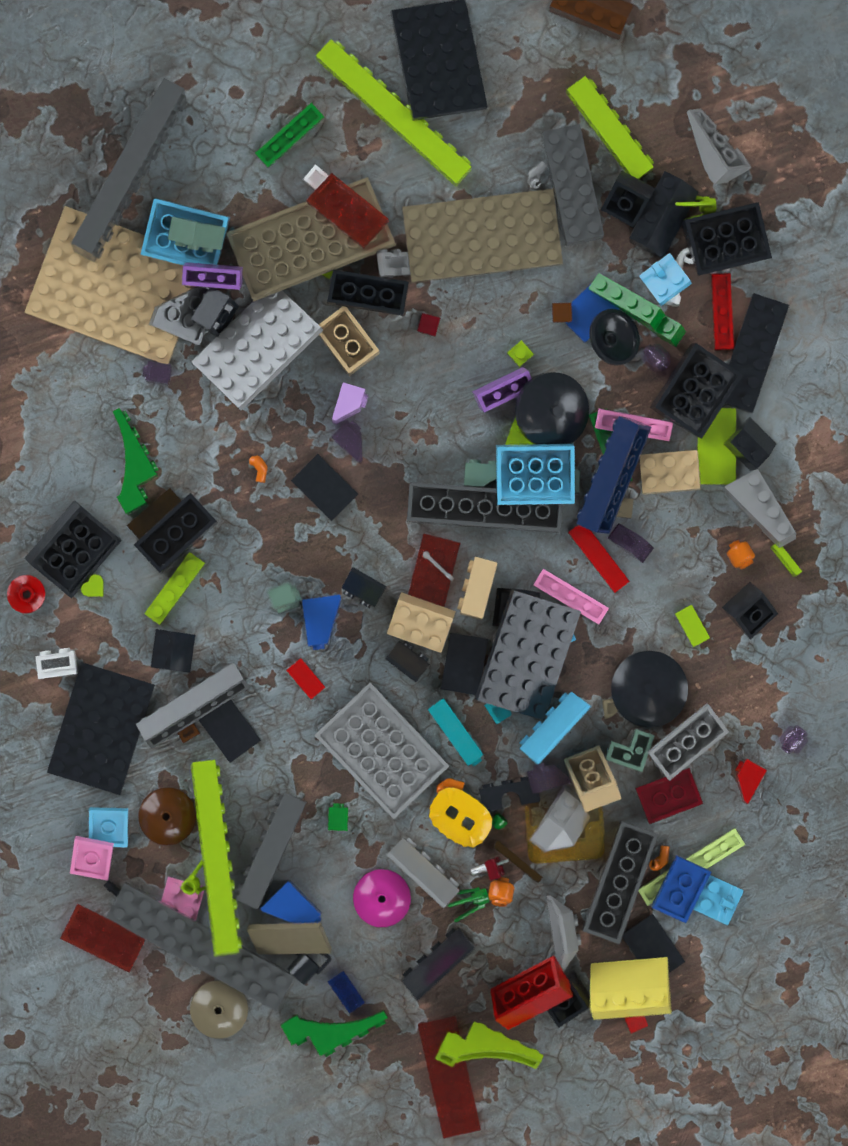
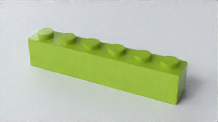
[566,76,654,180]

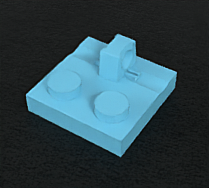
[639,253,692,306]
[89,807,128,847]
[693,875,744,925]

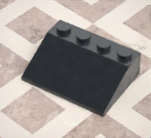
[681,202,772,276]
[650,343,743,439]
[24,500,122,599]
[402,927,475,1001]

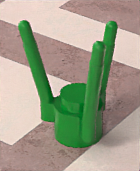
[447,887,490,923]

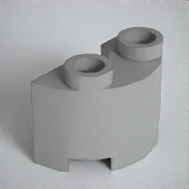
[376,249,411,278]

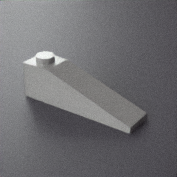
[687,109,752,184]

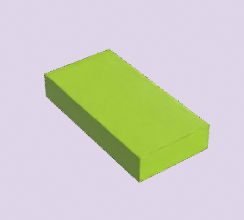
[771,544,802,577]
[675,605,710,647]

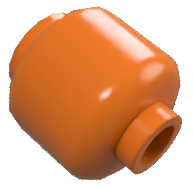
[727,540,755,570]
[488,877,515,907]

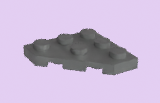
[149,286,209,346]

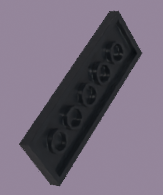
[725,293,789,413]

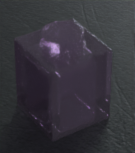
[142,361,172,386]

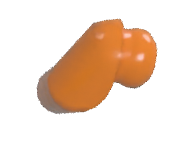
[249,455,268,483]
[649,846,670,871]

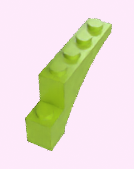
[435,1021,544,1069]

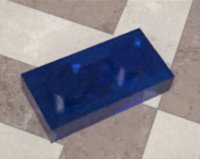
[328,970,365,1014]

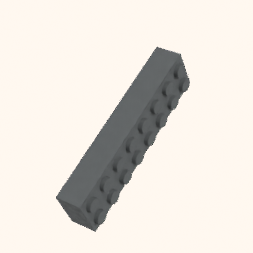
[407,482,563,534]

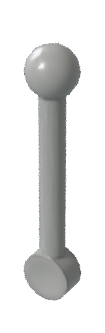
[423,551,454,581]

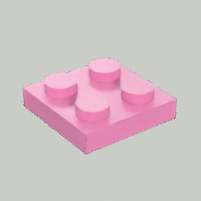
[70,836,114,881]
[161,876,204,920]

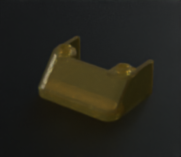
[524,806,605,864]

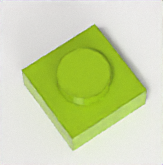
[507,340,534,368]

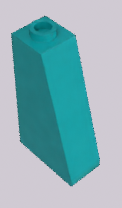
[428,698,484,767]

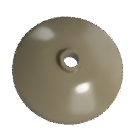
[190,980,248,1039]

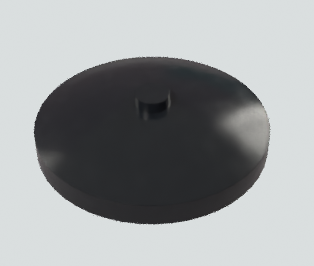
[515,372,589,444]
[611,651,688,728]

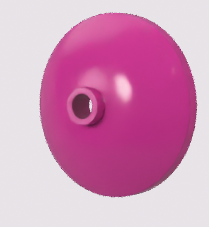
[353,869,411,927]

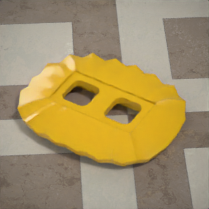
[429,788,492,847]

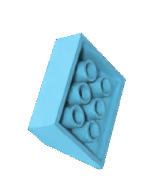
[141,198,230,265]
[496,444,575,505]
[519,692,591,764]

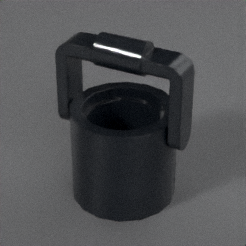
[287,954,332,985]

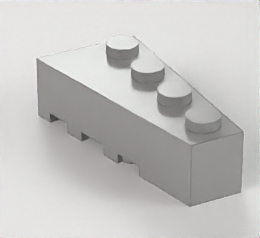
[724,469,796,548]

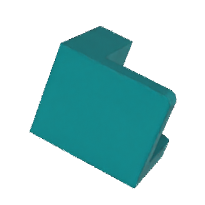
[484,704,512,725]

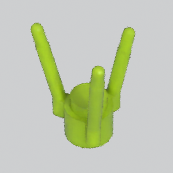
[675,196,717,220]
[180,860,206,895]

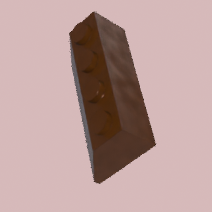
[549,0,633,40]

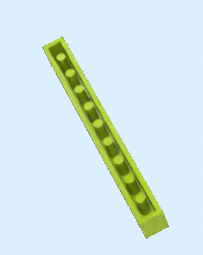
[316,39,472,187]
[191,760,242,957]

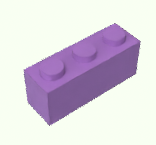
[182,262,243,290]
[472,367,532,412]

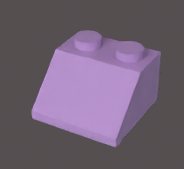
[332,383,368,424]

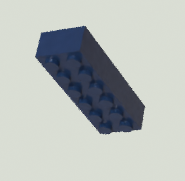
[577,416,652,534]

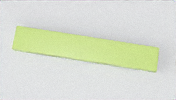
[638,828,745,906]

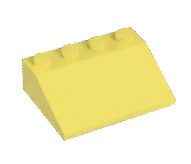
[590,957,671,1020]

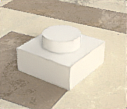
[303,165,330,192]

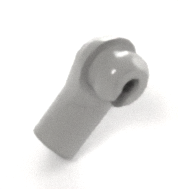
[528,161,548,189]

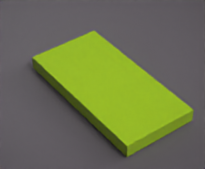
[697,408,736,485]

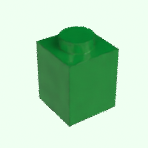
[328,803,348,831]

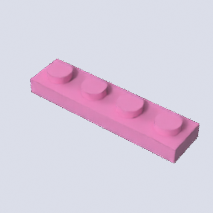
[595,409,673,441]
[533,569,609,625]

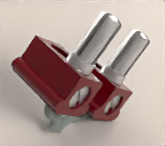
[471,856,509,881]

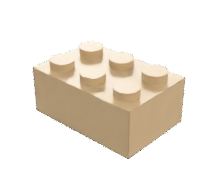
[318,306,380,376]
[640,450,701,495]
[457,557,497,620]
[387,592,456,653]
[563,746,621,812]

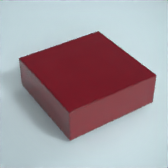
[417,313,441,337]

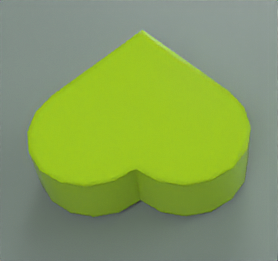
[81,574,104,597]

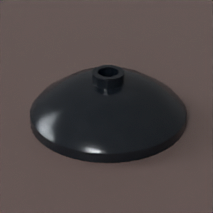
[589,309,640,366]

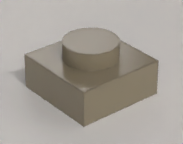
[616,498,634,519]

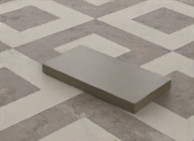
[247,923,332,955]

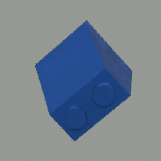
[302,595,341,650]
[261,880,322,923]

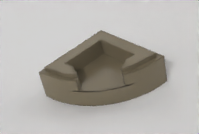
[602,699,618,719]

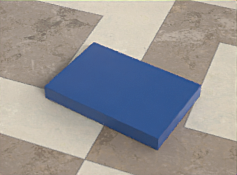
[565,284,620,343]
[651,855,711,923]

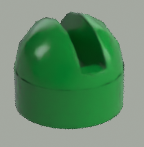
[492,812,508,829]

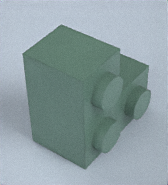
[168,217,225,253]
[605,729,655,772]

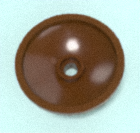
[138,787,196,845]

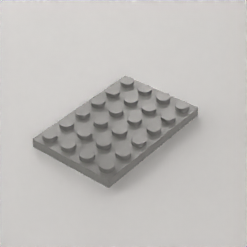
[191,291,323,411]
[315,683,449,819]

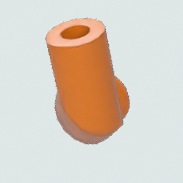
[436,778,465,794]

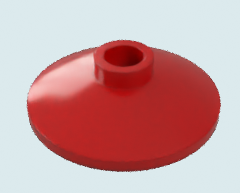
[7,575,46,613]

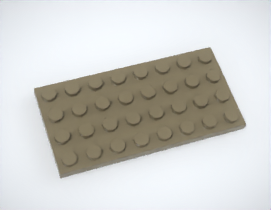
[226,177,396,302]
[402,189,563,283]

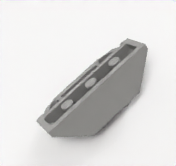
[530,785,590,852]
[546,894,581,971]

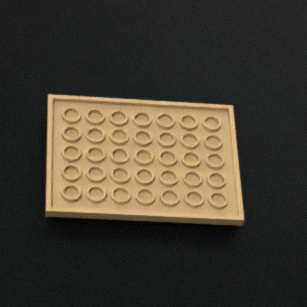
[24,206,196,366]

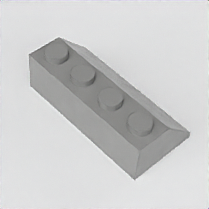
[647,703,729,781]
[387,837,460,908]

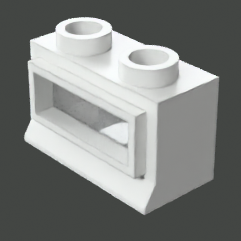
[35,648,78,680]

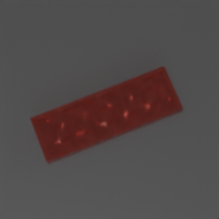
[418,1016,481,1139]

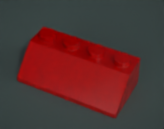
[490,956,572,1030]

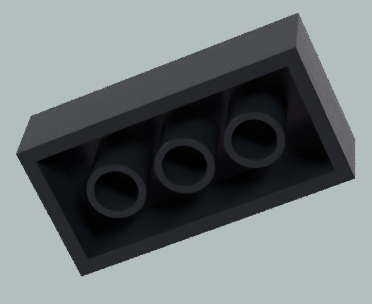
[134,493,218,574]

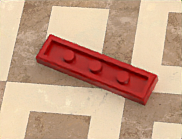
[711,273,734,350]
[568,525,630,593]

